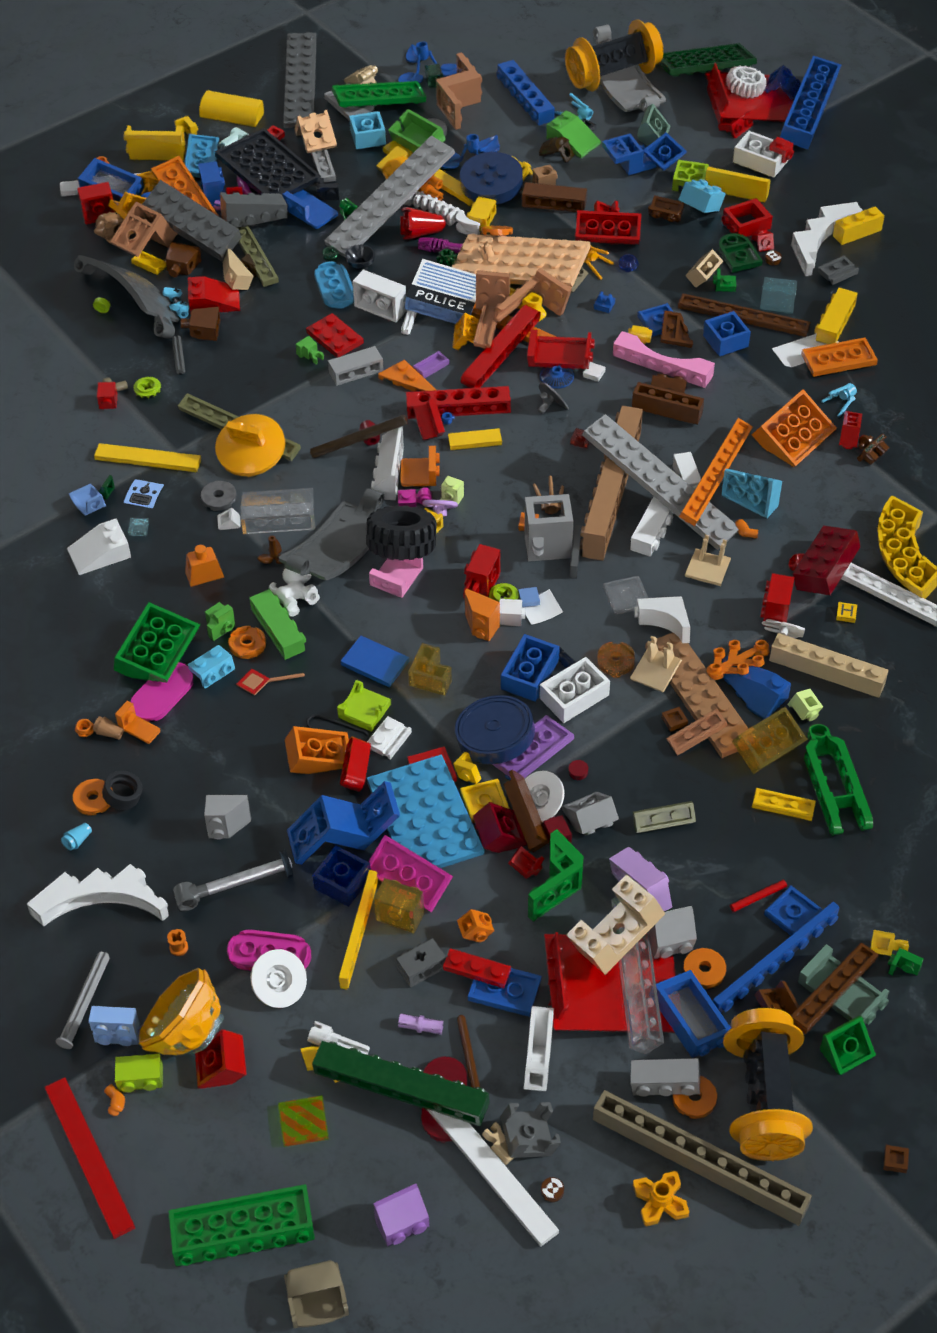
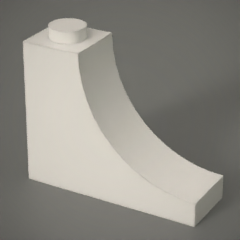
[634,596,690,643]

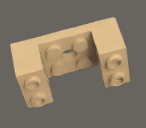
[566,874,665,974]

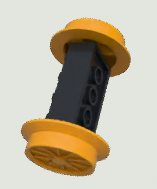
[565,20,663,92]
[723,1008,813,1161]

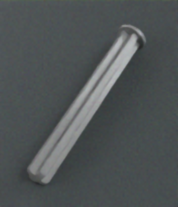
[56,951,110,1049]

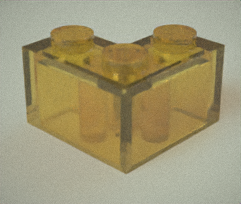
[408,643,452,695]

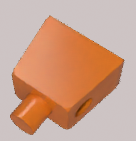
[185,545,224,587]

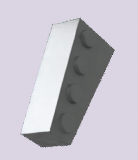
[220,192,287,228]

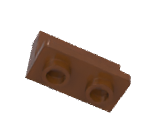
[648,195,685,222]
[651,374,687,393]
[755,981,799,1015]

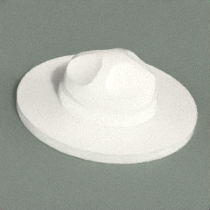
[525,771,564,823]
[251,949,307,1008]

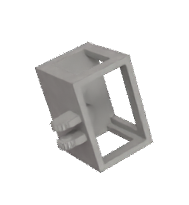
[524,494,573,561]

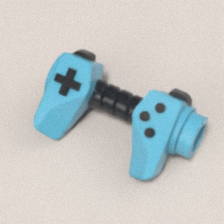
[162,287,189,318]

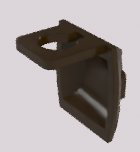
[539,137,574,163]

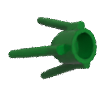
[339,198,357,221]

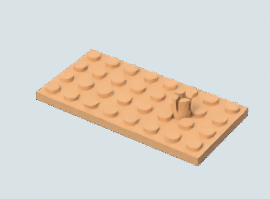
[452,234,590,288]

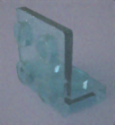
[760,277,797,314]

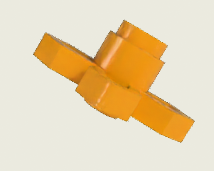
[633,1171,689,1226]

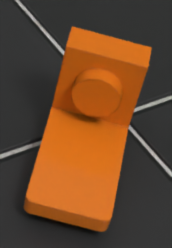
[115,701,161,744]

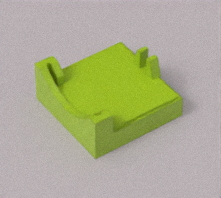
[672,160,709,191]
[337,680,391,732]

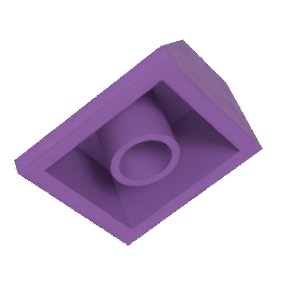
[373,1184,429,1246]

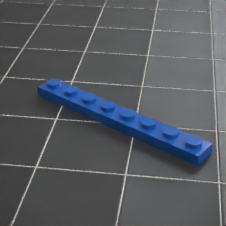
[713,901,839,1013]

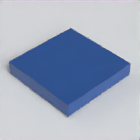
[637,303,673,337]
[764,886,823,936]

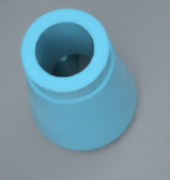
[61,823,92,851]

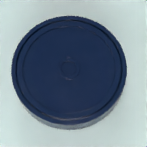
[460,152,523,204]
[455,695,535,764]

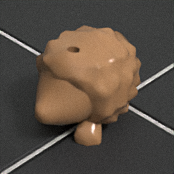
[94,212,124,243]

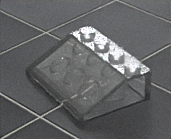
[241,488,315,534]

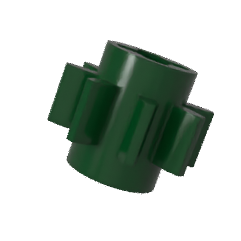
[437,249,457,267]

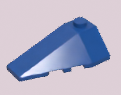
[722,655,791,721]

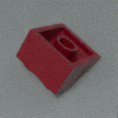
[473,802,527,853]

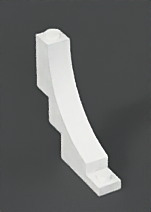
[791,202,863,276]

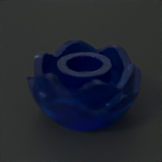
[618,254,639,272]

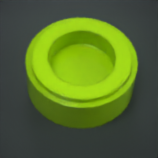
[93,297,111,313]

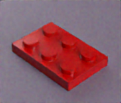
[306,313,364,358]

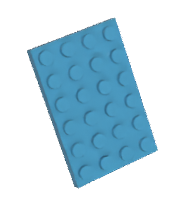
[367,754,484,868]

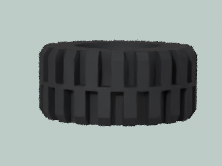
[366,505,437,561]

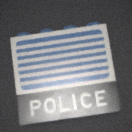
[405,259,476,324]

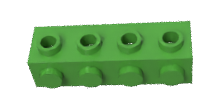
[250,589,306,660]

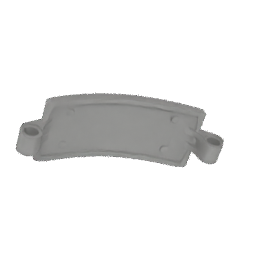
[593,24,666,112]

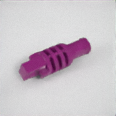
[418,238,463,254]

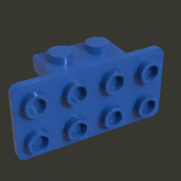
[282,190,338,229]

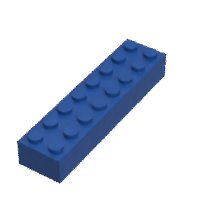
[780,56,841,149]

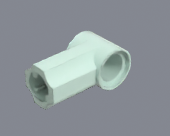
[219,127,249,148]

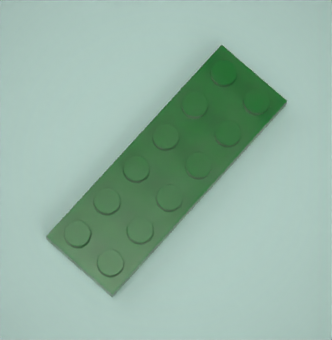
[332,81,426,108]

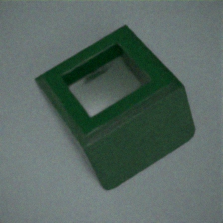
[98,475,115,500]

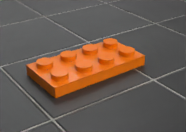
[801,337,878,377]

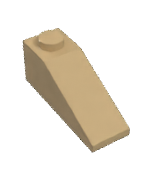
[223,249,253,290]

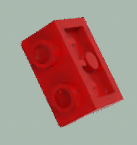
[718,111,754,138]

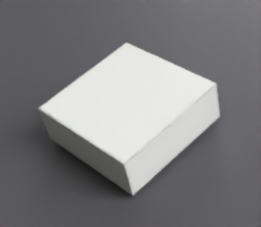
[583,362,606,382]

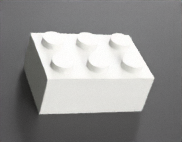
[733,131,788,177]
[353,270,407,323]
[540,657,610,723]

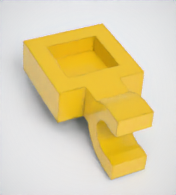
[870,930,909,956]

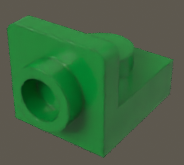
[713,268,736,292]
[887,948,924,976]

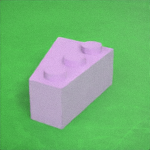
[609,847,672,912]

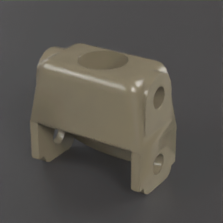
[284,1260,349,1329]

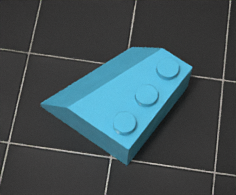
[721,469,782,518]

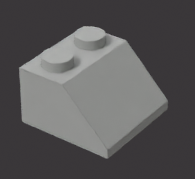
[561,792,619,835]
[204,795,251,839]
[644,906,697,959]

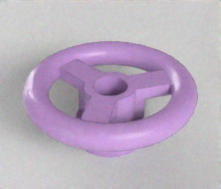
[422,500,458,517]

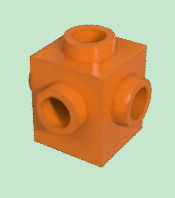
[457,909,494,943]

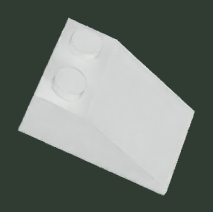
[67,519,131,575]

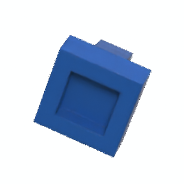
[594,291,615,313]

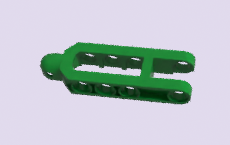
[803,724,873,836]

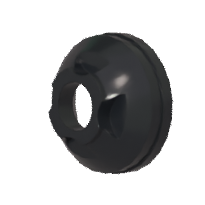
[345,245,375,270]

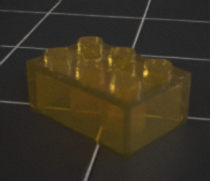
[732,707,808,774]

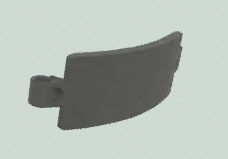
[74,255,179,339]
[279,488,385,580]

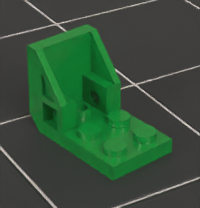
[528,829,584,922]

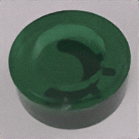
[322,246,339,261]

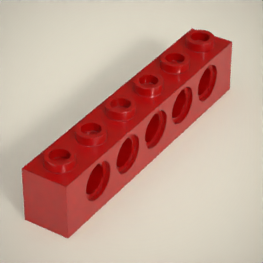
[406,386,511,419]

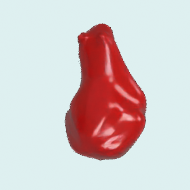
[789,553,805,571]

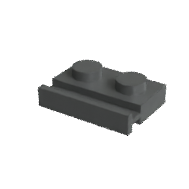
[818,256,859,285]

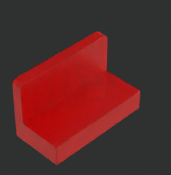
[413,399,445,440]

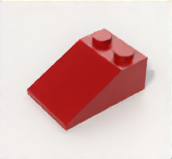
[188,276,240,313]

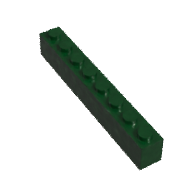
[312,1041,490,1126]

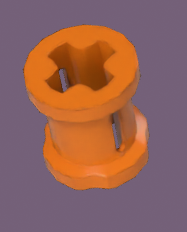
[167,929,188,956]

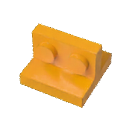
[108,192,147,219]

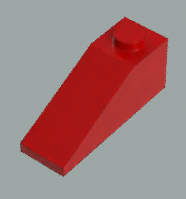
[839,411,862,449]

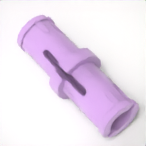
[398,1014,444,1035]

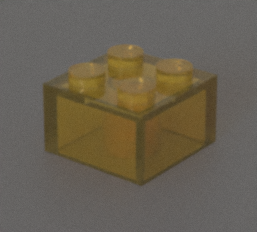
[374,878,424,934]

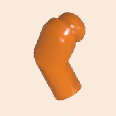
[735,519,759,539]
[104,1084,125,1116]

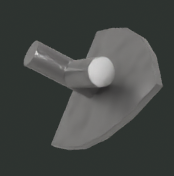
[538,383,569,414]

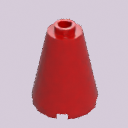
[400,207,445,240]

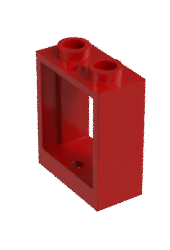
[722,198,773,237]

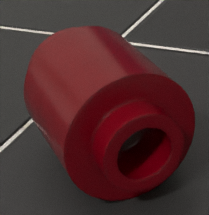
[359,420,380,446]

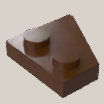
[660,311,693,348]

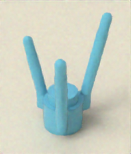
[555,93,593,120]
[821,383,857,418]

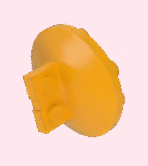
[215,414,285,477]

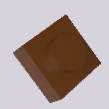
[661,707,688,732]
[883,1145,909,1173]

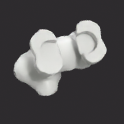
[269,568,320,616]

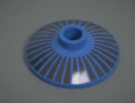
[540,366,574,389]

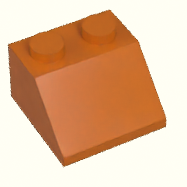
[465,589,500,642]

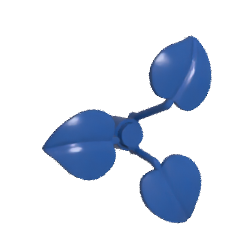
[398,41,457,84]
[441,134,500,169]

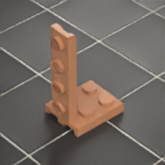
[493,268,572,322]
[474,270,510,348]

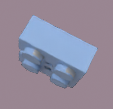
[89,1006,141,1046]

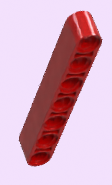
[461,305,541,388]

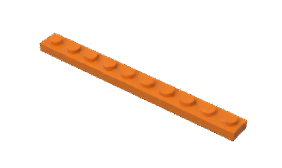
[679,418,753,526]

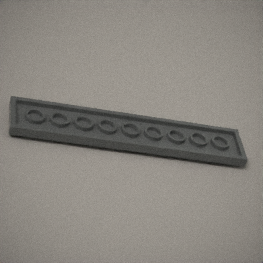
[284,32,317,128]

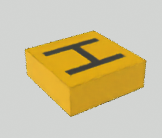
[836,602,857,623]

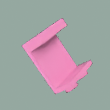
[369,558,423,598]

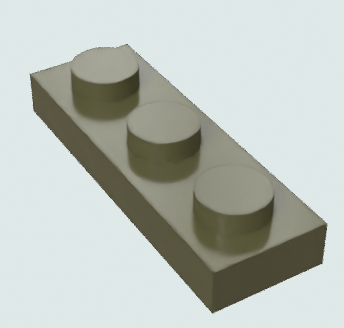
[633,801,696,833]

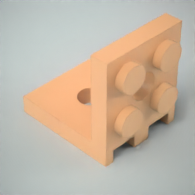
[295,110,337,153]

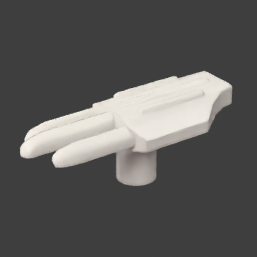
[762,619,805,638]

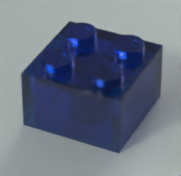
[312,845,371,907]

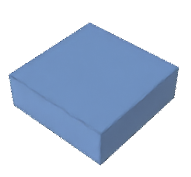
[518,587,540,607]

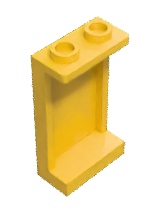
[124,125,186,161]

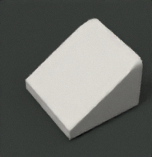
[217,508,241,530]

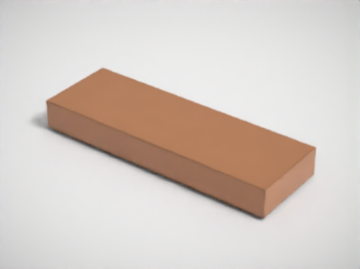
[666,709,728,756]

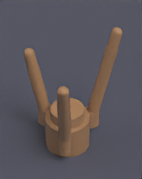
[533,475,564,514]

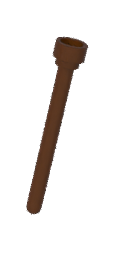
[457,1015,480,1088]

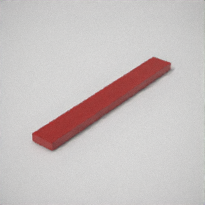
[45,1077,136,1239]

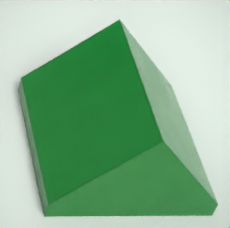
[820,1015,876,1075]

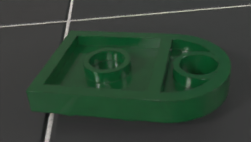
[718,233,763,273]

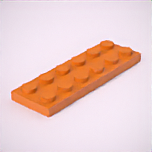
[151,156,218,216]

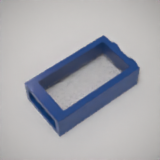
[78,158,144,202]
[651,970,731,1058]

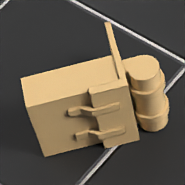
[344,65,378,84]

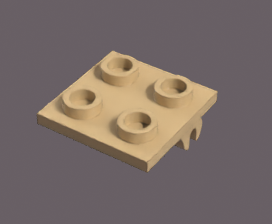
[685,534,731,586]
[630,636,682,693]

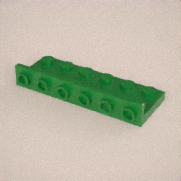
[169,1184,315,1266]

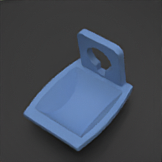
[69,484,106,516]

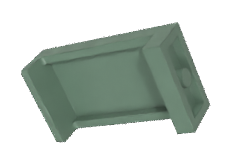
[798,944,889,1025]

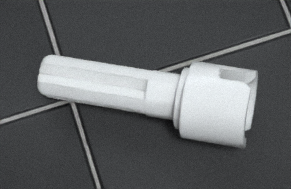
[308,1021,370,1055]

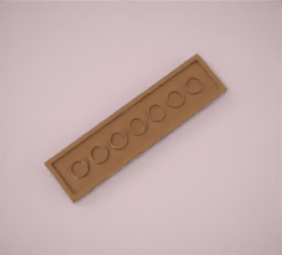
[645,632,756,758]

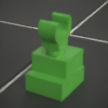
[296,336,324,364]

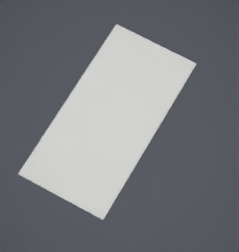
[772,334,838,367]

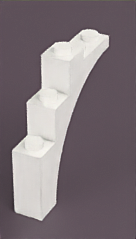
[27,864,169,926]

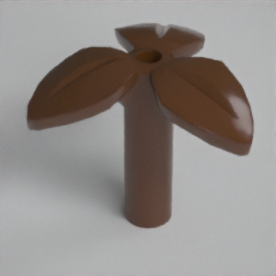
[257,535,282,564]

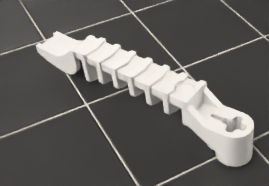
[403,191,480,235]

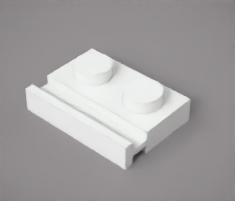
[367,716,412,759]

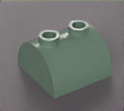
[637,104,670,146]

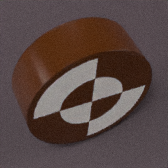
[765,250,782,266]
[541,1177,564,1202]

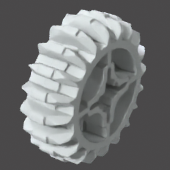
[726,65,766,98]

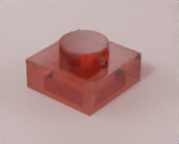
[570,428,590,449]

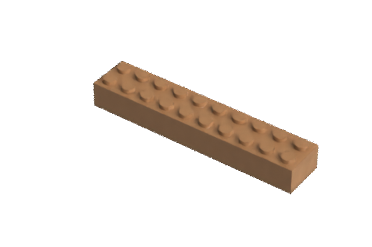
[580,406,643,561]

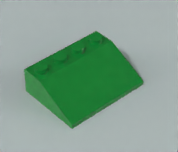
[114,602,200,683]

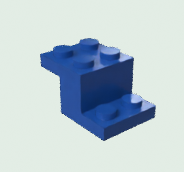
[602,134,657,175]

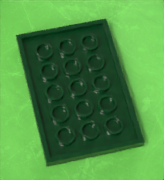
[659,43,757,77]

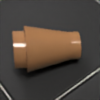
[93,716,124,740]

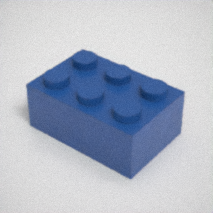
[501,634,559,702]

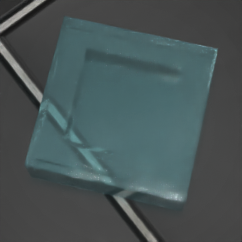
[128,518,149,536]

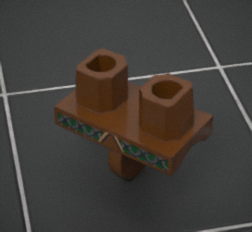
[856,433,889,465]

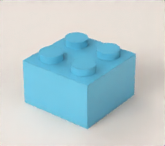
[349,111,386,149]
[679,179,726,213]

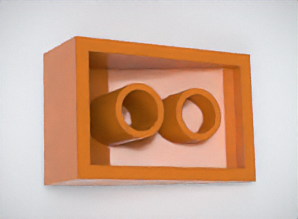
[285,726,349,774]

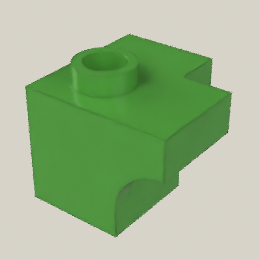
[205,602,235,641]

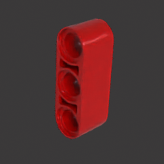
[340,737,371,792]

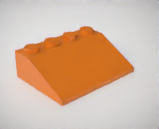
[751,389,837,467]

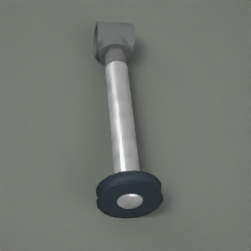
[173,850,294,911]

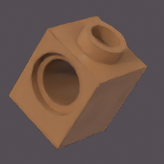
[533,165,558,185]

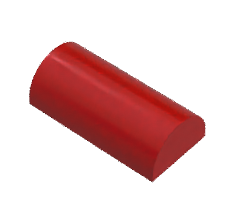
[575,210,641,245]

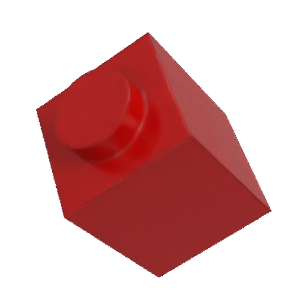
[97,382,118,409]

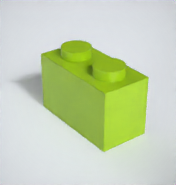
[115,1053,163,1093]

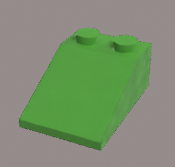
[546,110,601,158]

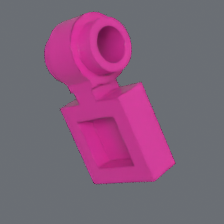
[398,488,432,507]

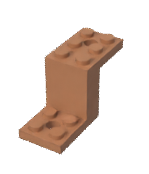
[436,52,482,130]
[110,202,177,257]

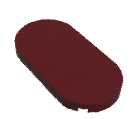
[421,1056,467,1142]

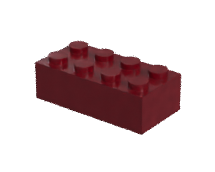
[792,525,861,595]

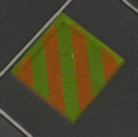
[278,1095,329,1147]

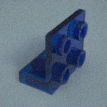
[765,64,801,102]

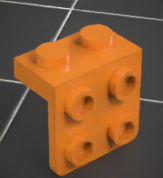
[401,446,440,487]

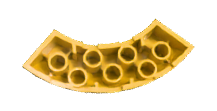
[878,495,937,599]

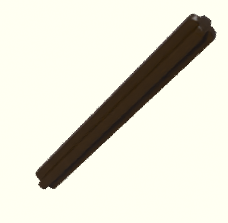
[310,415,408,458]

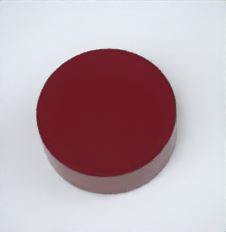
[568,760,588,780]

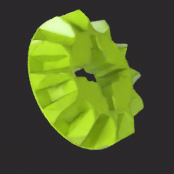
[134,377,161,399]
[489,583,519,602]

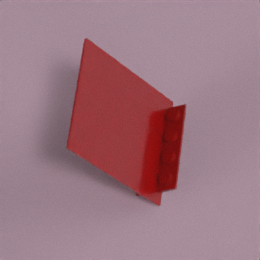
[705,63,797,124]
[544,932,682,1032]

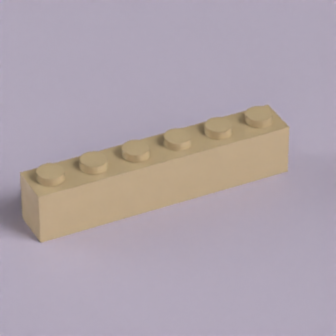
[769,633,888,698]

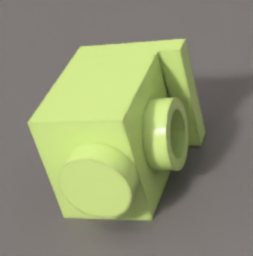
[440,476,464,504]
[787,689,823,721]

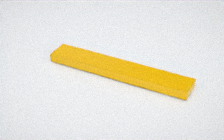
[94,443,201,472]
[339,870,378,989]

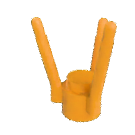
[584,245,614,280]

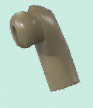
[102,377,128,391]

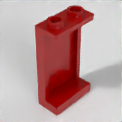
[527,329,595,369]

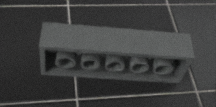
[142,180,241,262]

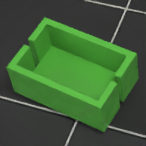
[388,109,446,153]

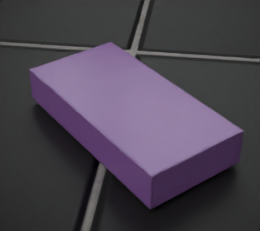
[413,351,450,378]

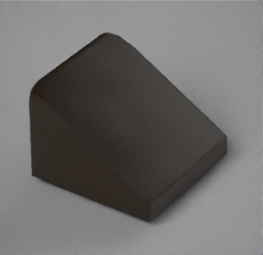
[241,254,256,278]

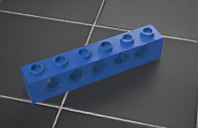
[496,60,555,126]

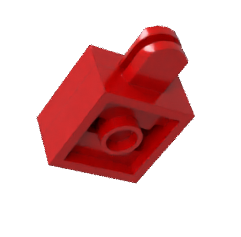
[463,544,500,599]

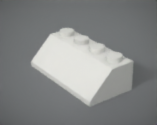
[371,426,404,500]

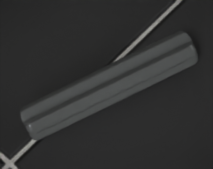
[172,336,185,374]

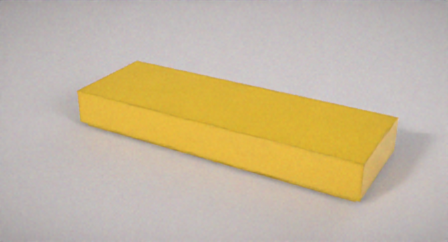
[448,428,502,450]
[752,788,816,821]

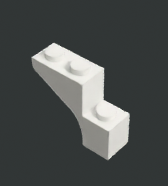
[524,1006,554,1091]

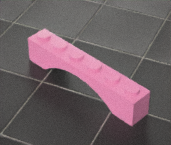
[613,331,715,388]

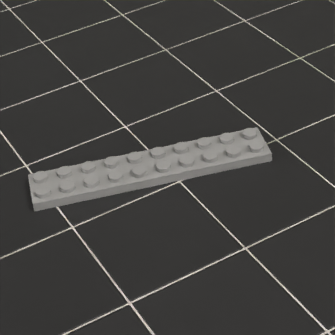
[324,136,455,257]
[582,414,739,550]

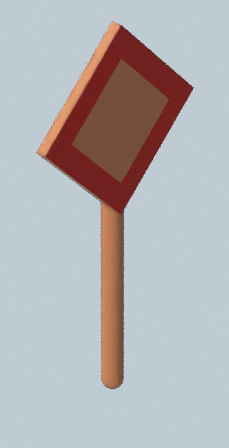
[236,669,305,696]

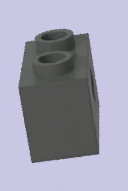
[396,938,446,988]

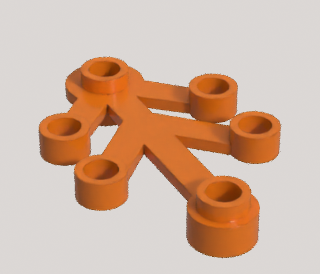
[706,640,770,680]

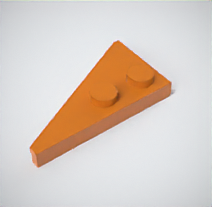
[378,360,436,392]

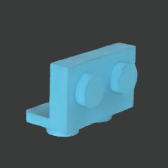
[188,645,235,688]

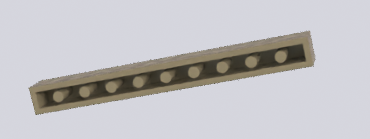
[593,1090,812,1226]

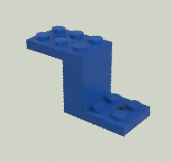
[287,781,400,865]

